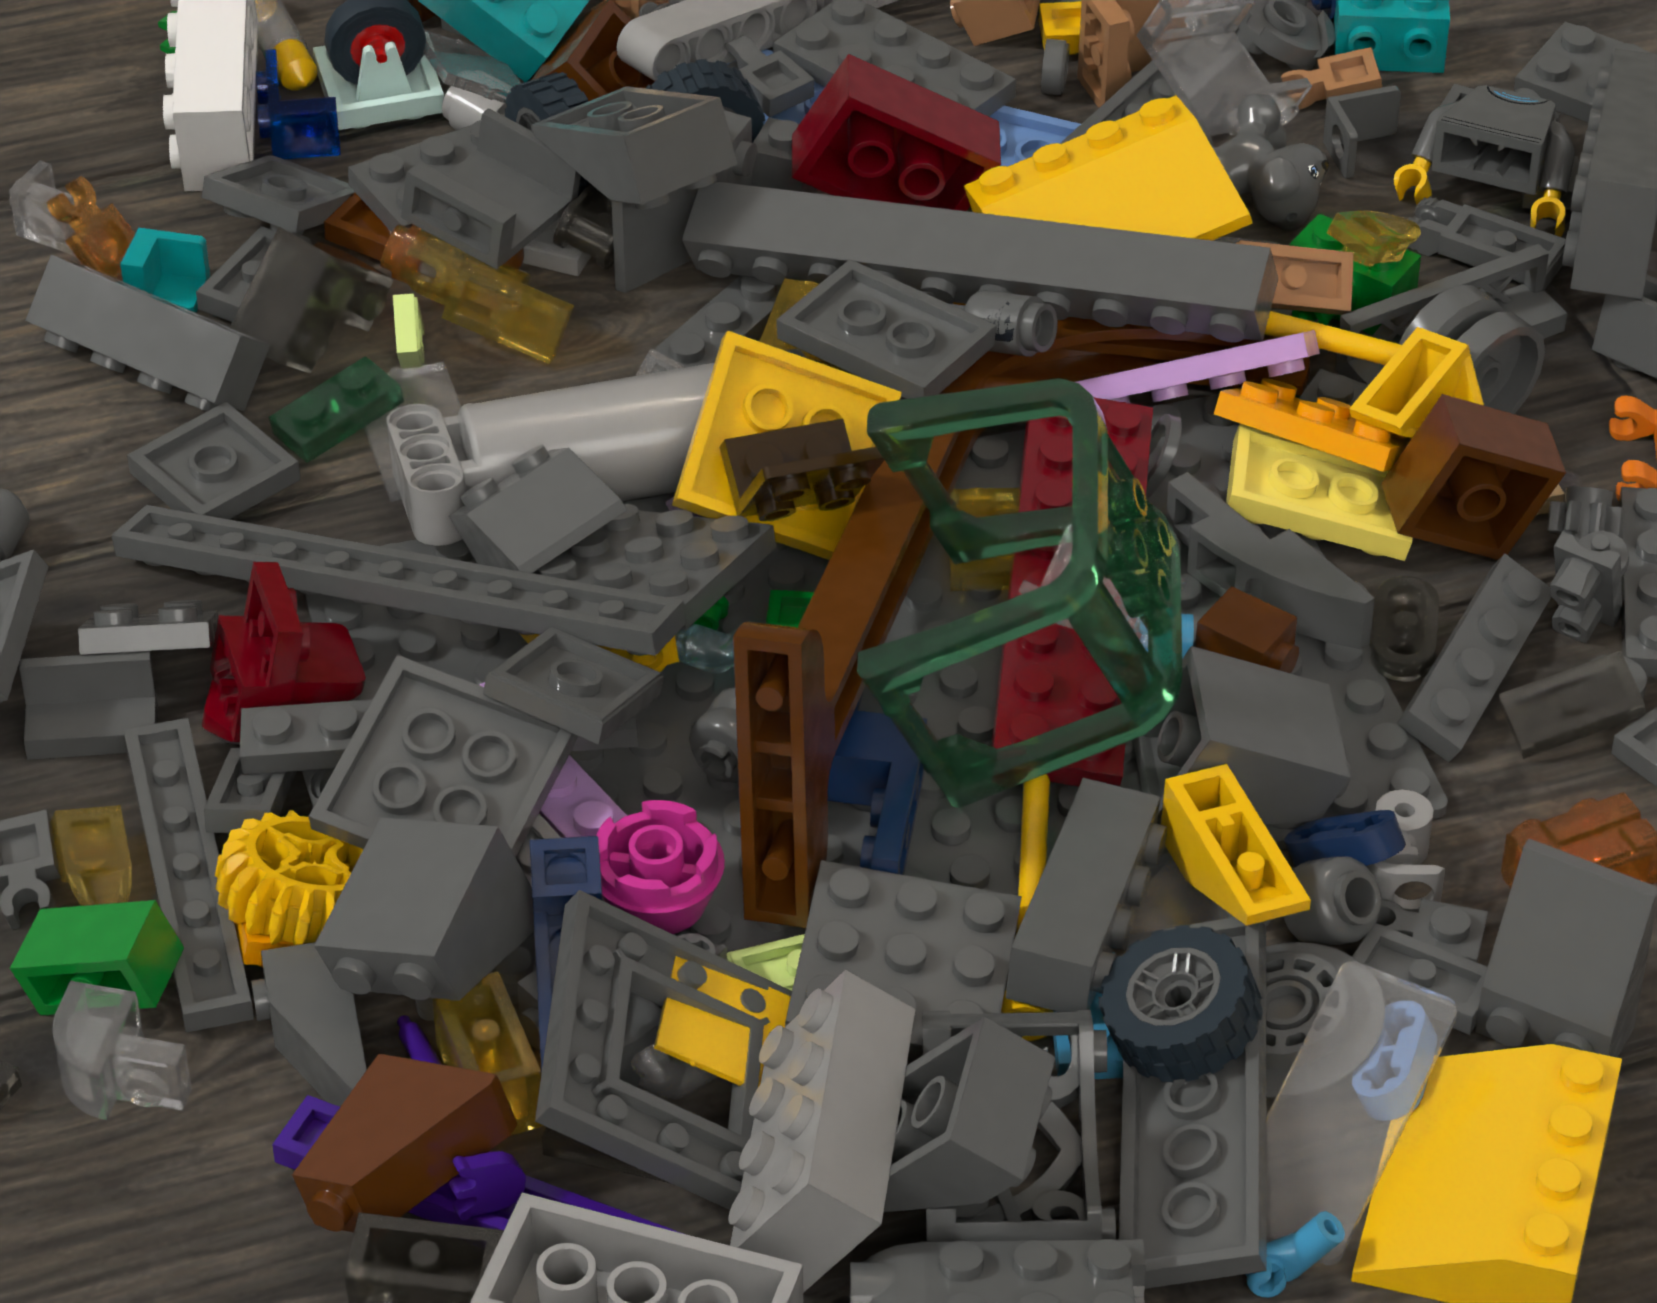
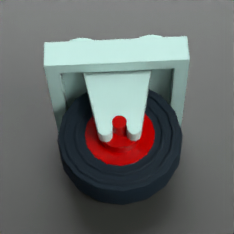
[313,0,444,131]

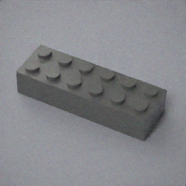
[1562,48,1657,299]

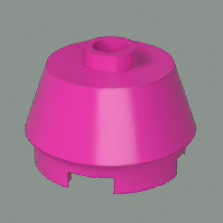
[596,800,725,934]

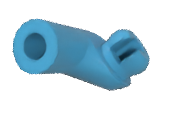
[1246,1211,1345,1298]

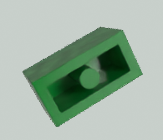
[10,900,184,1016]

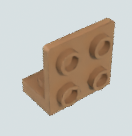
[1077,0,1187,108]

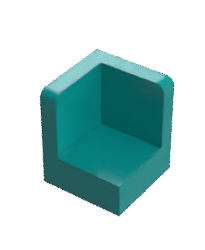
[120,228,211,313]

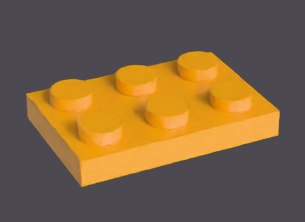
[1214,378,1412,472]

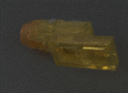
[380,224,574,364]

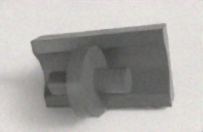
[1550,531,1629,643]

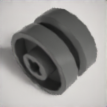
[1399,285,1545,414]

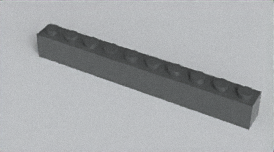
[682,182,1279,342]

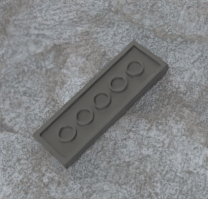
[1119,917,1267,1289]

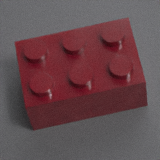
[792,54,1001,211]

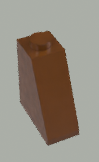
[292,1054,518,1237]

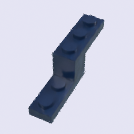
[828,692,927,875]

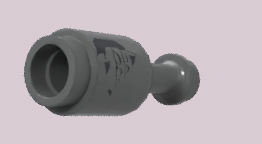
[922,290,1057,357]

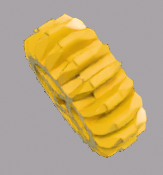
[215,810,363,945]

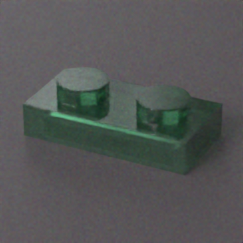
[268,356,404,463]

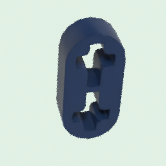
[1284,810,1406,868]

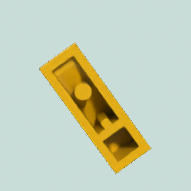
[1161,764,1311,926]

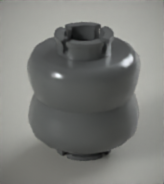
[689,687,739,783]

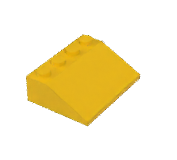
[964,95,1253,241]
[1351,1044,1622,1303]

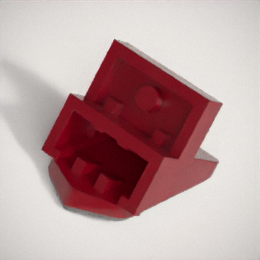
[202,562,366,744]

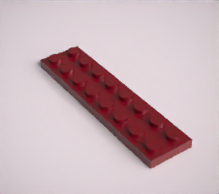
[989,387,1153,787]

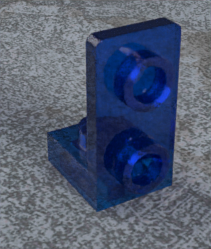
[255,49,341,160]

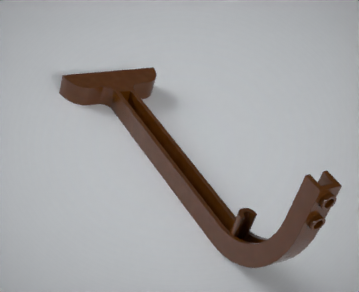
[733,317,1312,928]

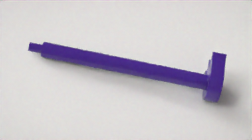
[397,1015,526,1221]

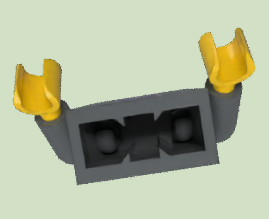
[1394,85,1575,237]

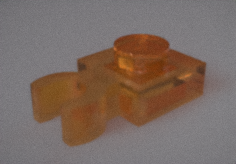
[46,176,135,278]

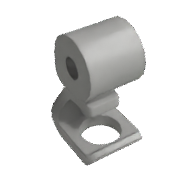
[1366,789,1445,913]

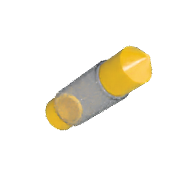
[255,0,317,91]

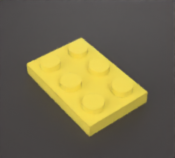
[1226,423,1413,561]

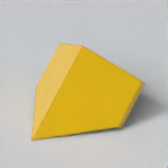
[1349,327,1484,438]

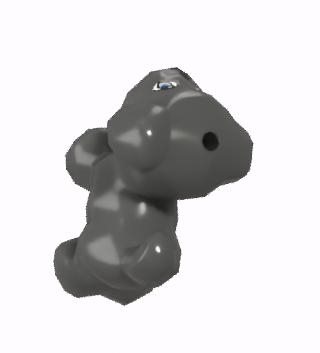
[1196,94,1329,231]

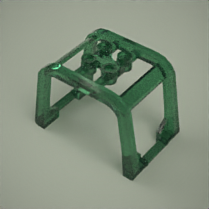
[857,378,1183,808]

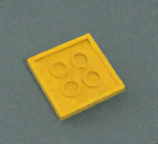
[672,330,902,560]

